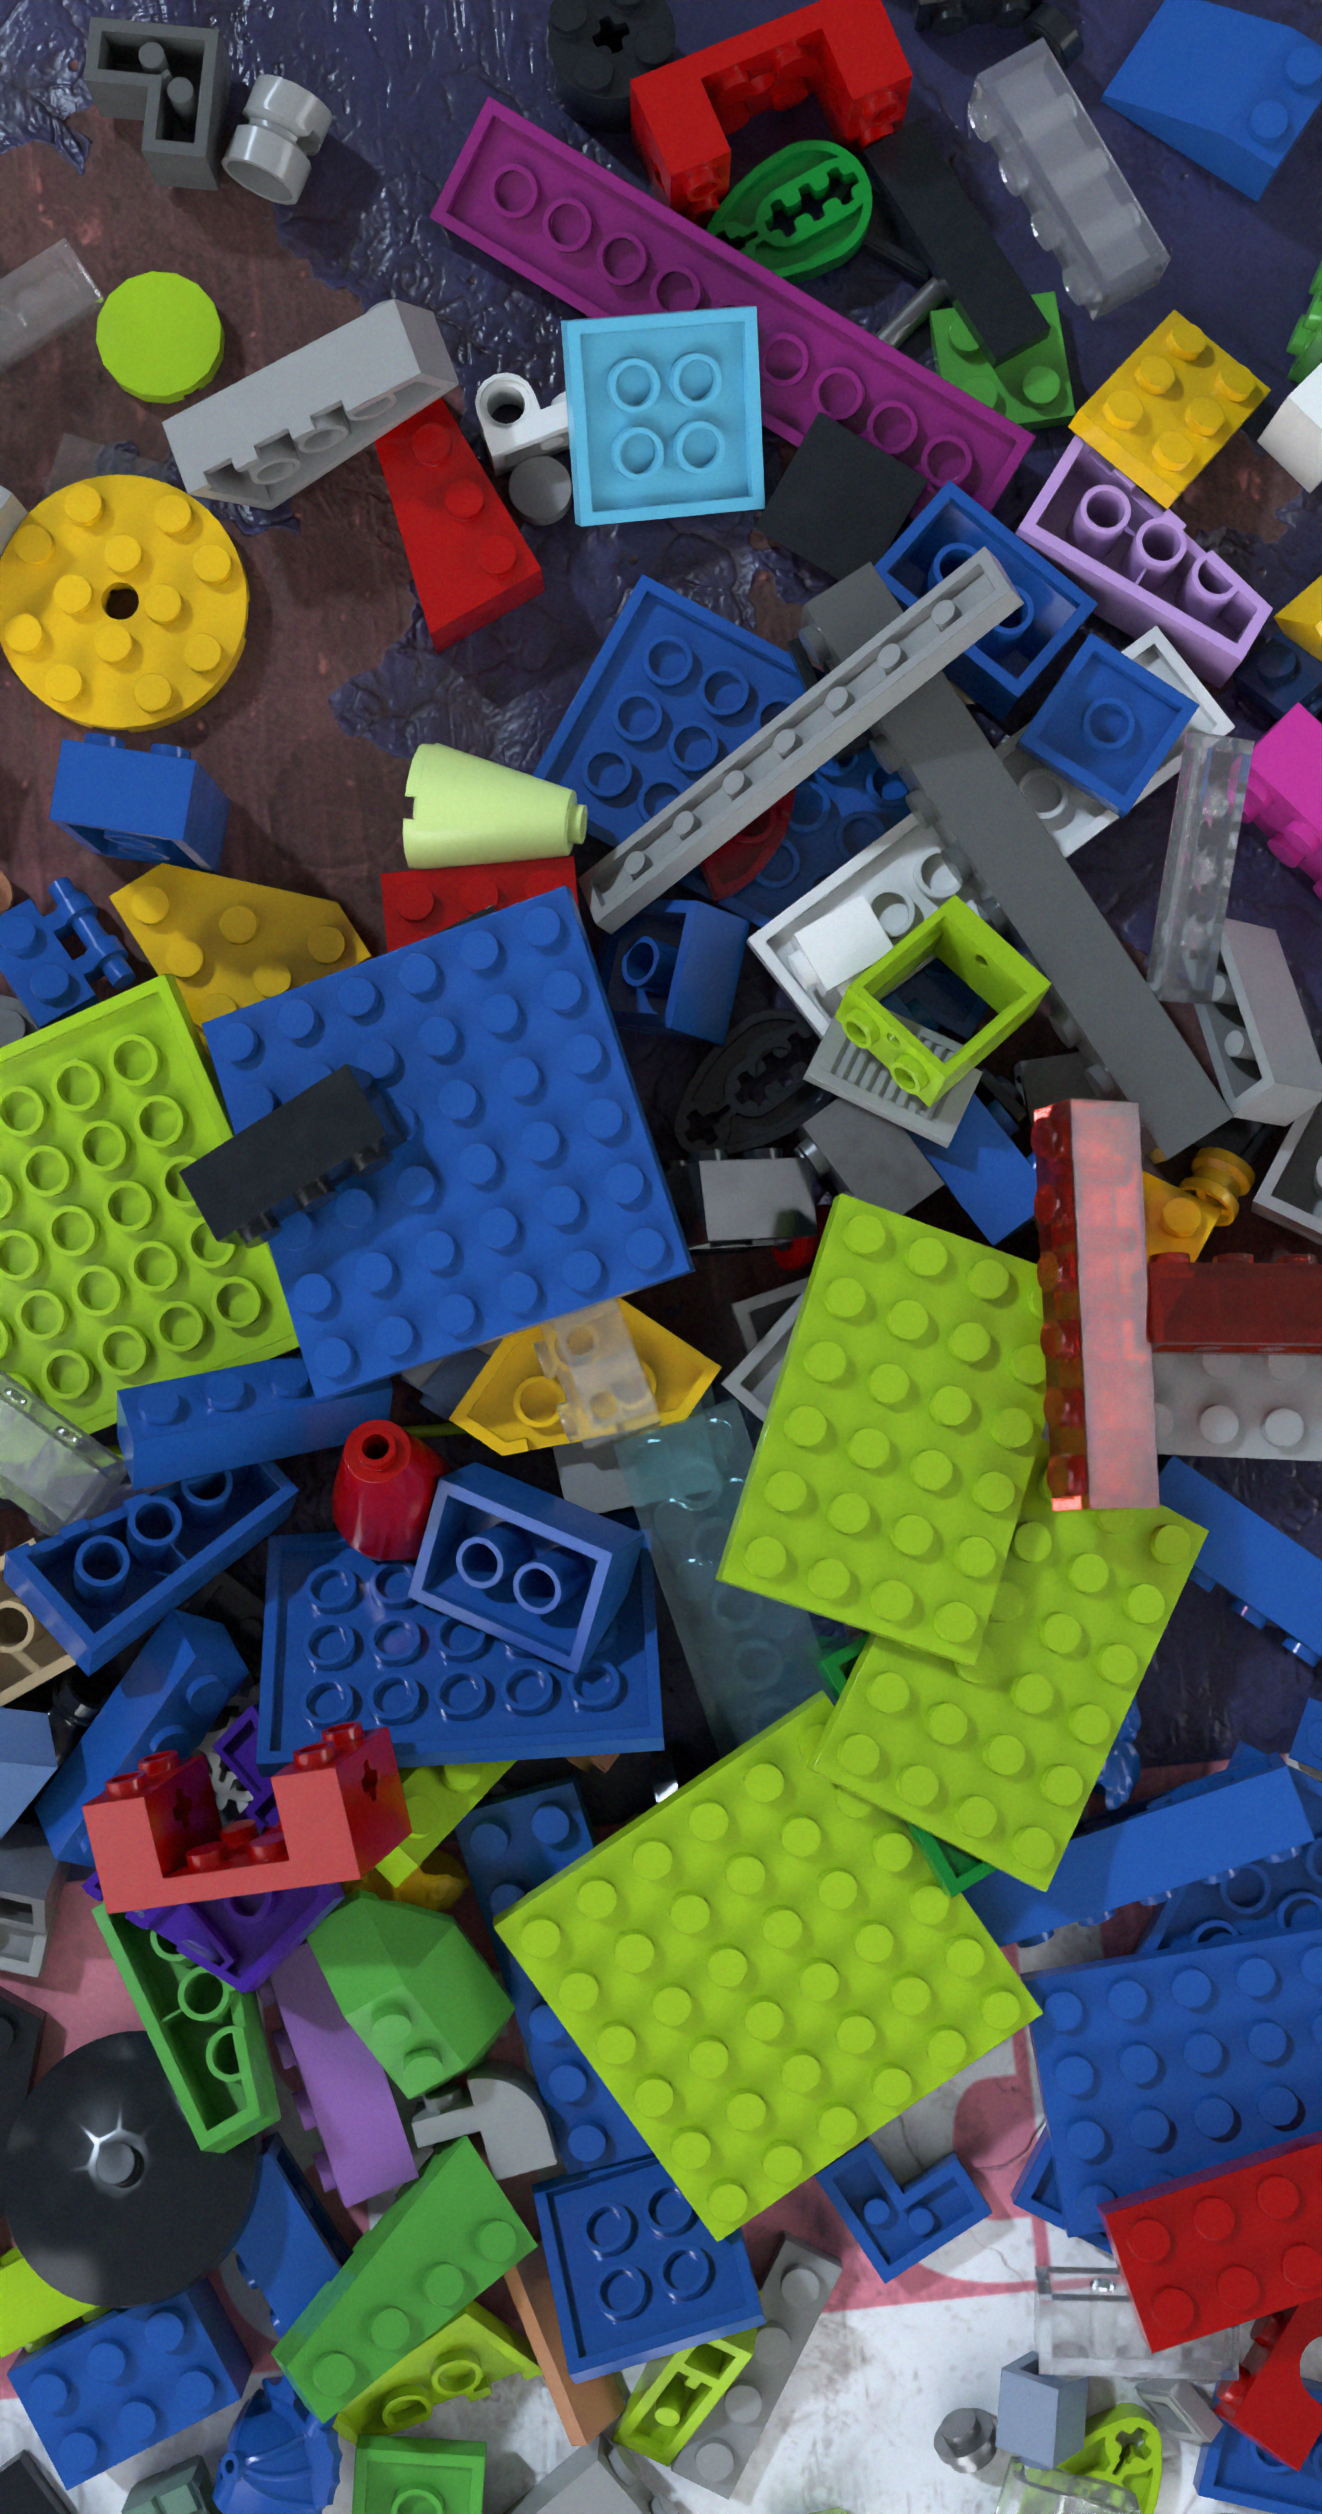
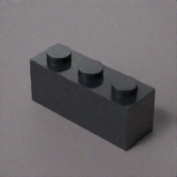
[179,1064,408,1248]

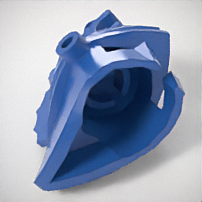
[212,2373,343,2514]

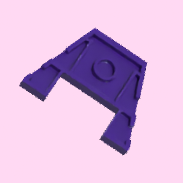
[81,1704,345,1994]

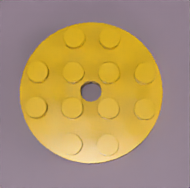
[0,474,251,733]

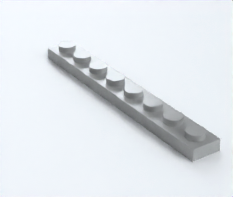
[577,546,1024,934]

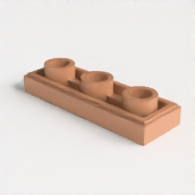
[503,2231,626,2446]

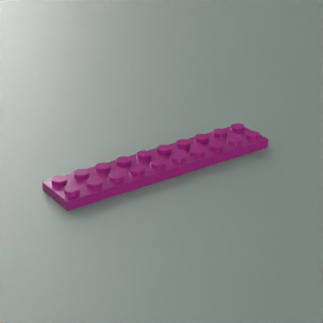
[430,96,1037,520]

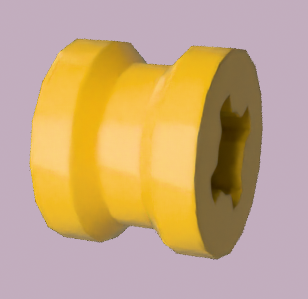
[1178,1147,1255,1227]

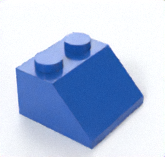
[596,899,751,1046]

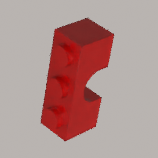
[1213,2297,1322,2471]

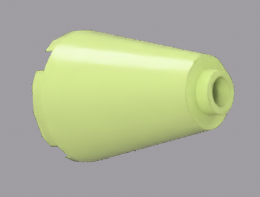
[403,743,588,870]

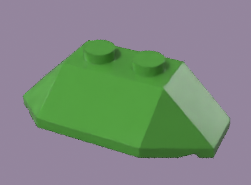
[306,1889,516,2100]

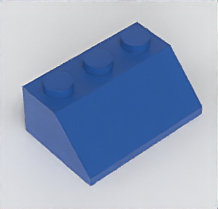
[874,480,1098,723]
[407,1462,645,1674]

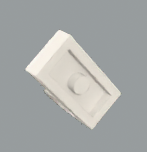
[475,372,570,477]

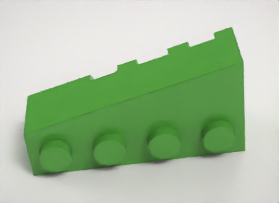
[91,1902,281,2153]
[271,2135,538,2424]

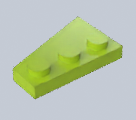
[332,2300,542,2446]

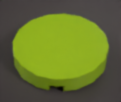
[96,271,225,404]

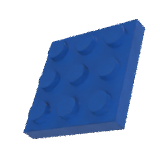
[531,2153,767,2385]

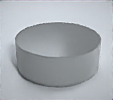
[509,456,573,525]

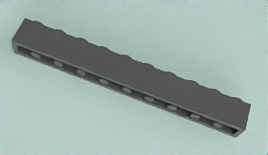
[798,562,1234,1164]

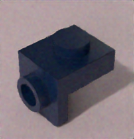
[1233,632,1322,724]

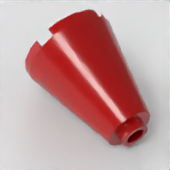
[332,1420,454,1562]

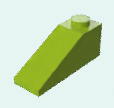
[611,2290,763,2467]

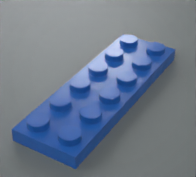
[454,1774,653,2175]

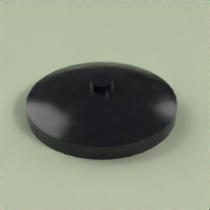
[2,2030,263,2308]

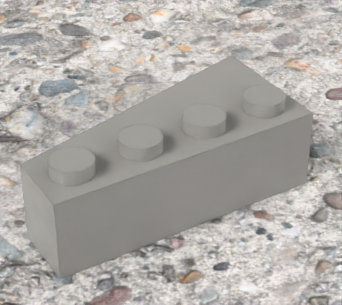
[162,299,459,510]

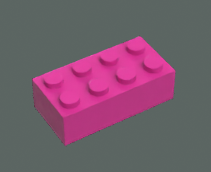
[1215,702,1322,900]

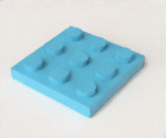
[561,306,765,527]

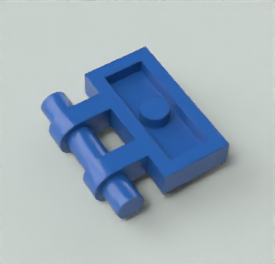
[0,877,136,1030]

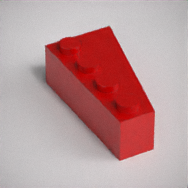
[374,397,545,654]

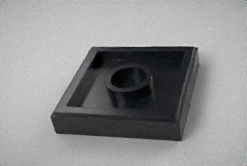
[754,412,930,581]

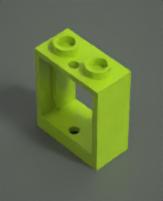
[834,895,1052,1108]

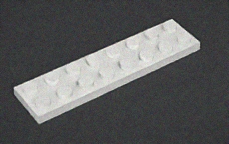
[746,625,1235,1040]

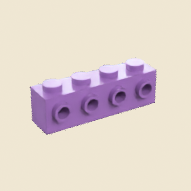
[257,1938,419,2208]

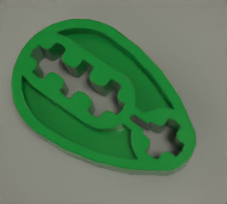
[706,140,872,284]

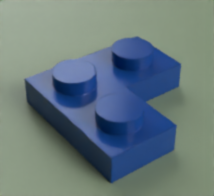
[814,2136,992,2284]

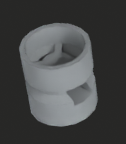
[221,74,333,205]

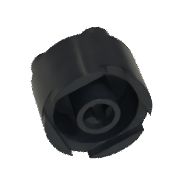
[547,0,676,134]

